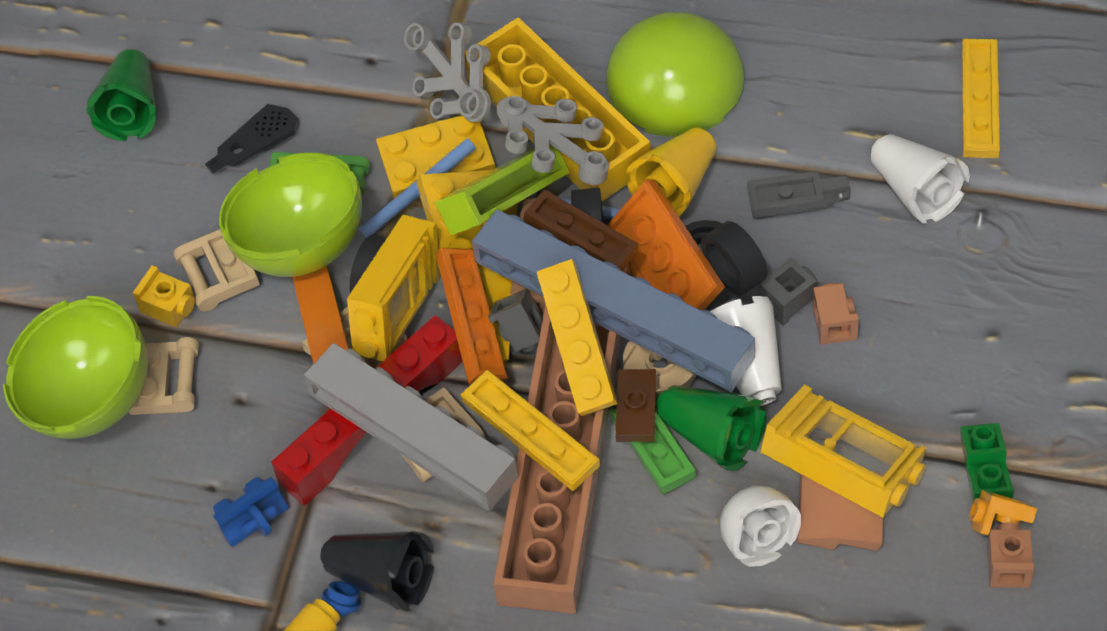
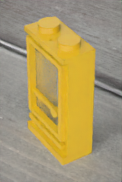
[347,215,440,362]
[760,384,927,518]

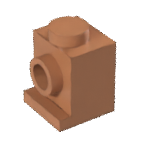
[812,283,859,345]
[987,523,1034,588]

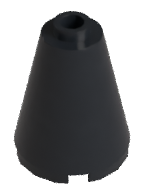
[320,531,434,612]

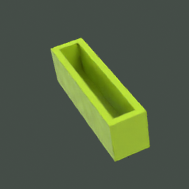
[435,144,570,235]

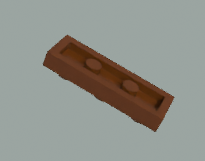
[523,189,638,271]

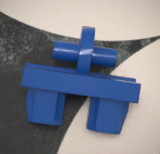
[213,477,289,547]

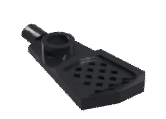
[205,104,299,174]

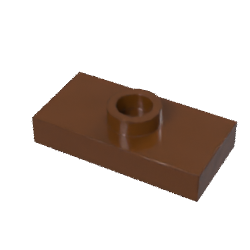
[615,369,656,442]

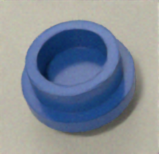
[321,581,361,616]

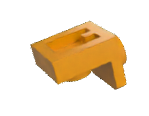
[969,490,1037,536]

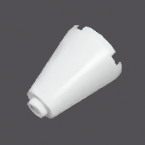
[871,134,970,223]
[710,296,782,406]

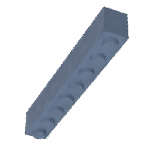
[472,210,755,392]

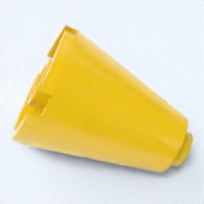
[626,128,717,216]

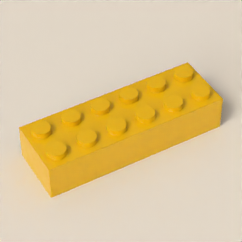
[465,17,651,202]

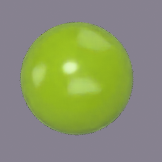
[606,11,744,137]
[219,152,362,277]
[3,296,148,439]

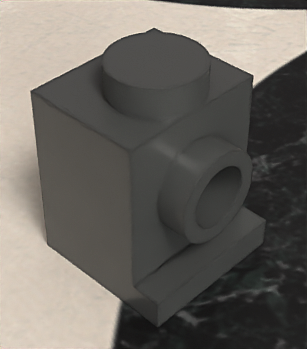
[758,258,817,326]
[488,289,543,352]

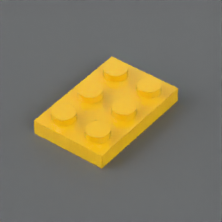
[376,115,496,198]

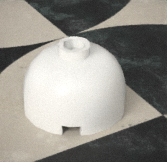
[720,486,801,567]

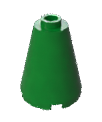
[86,49,157,141]
[656,385,767,471]

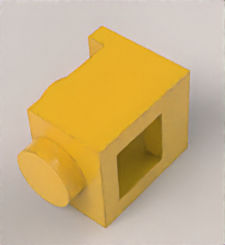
[133,265,195,328]

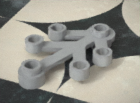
[404,22,491,122]
[497,96,609,185]

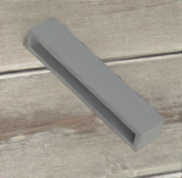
[304,343,518,512]

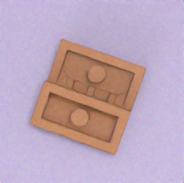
[796,473,884,551]

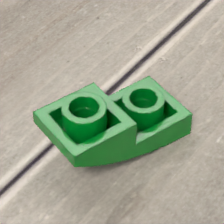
[960,423,1014,501]

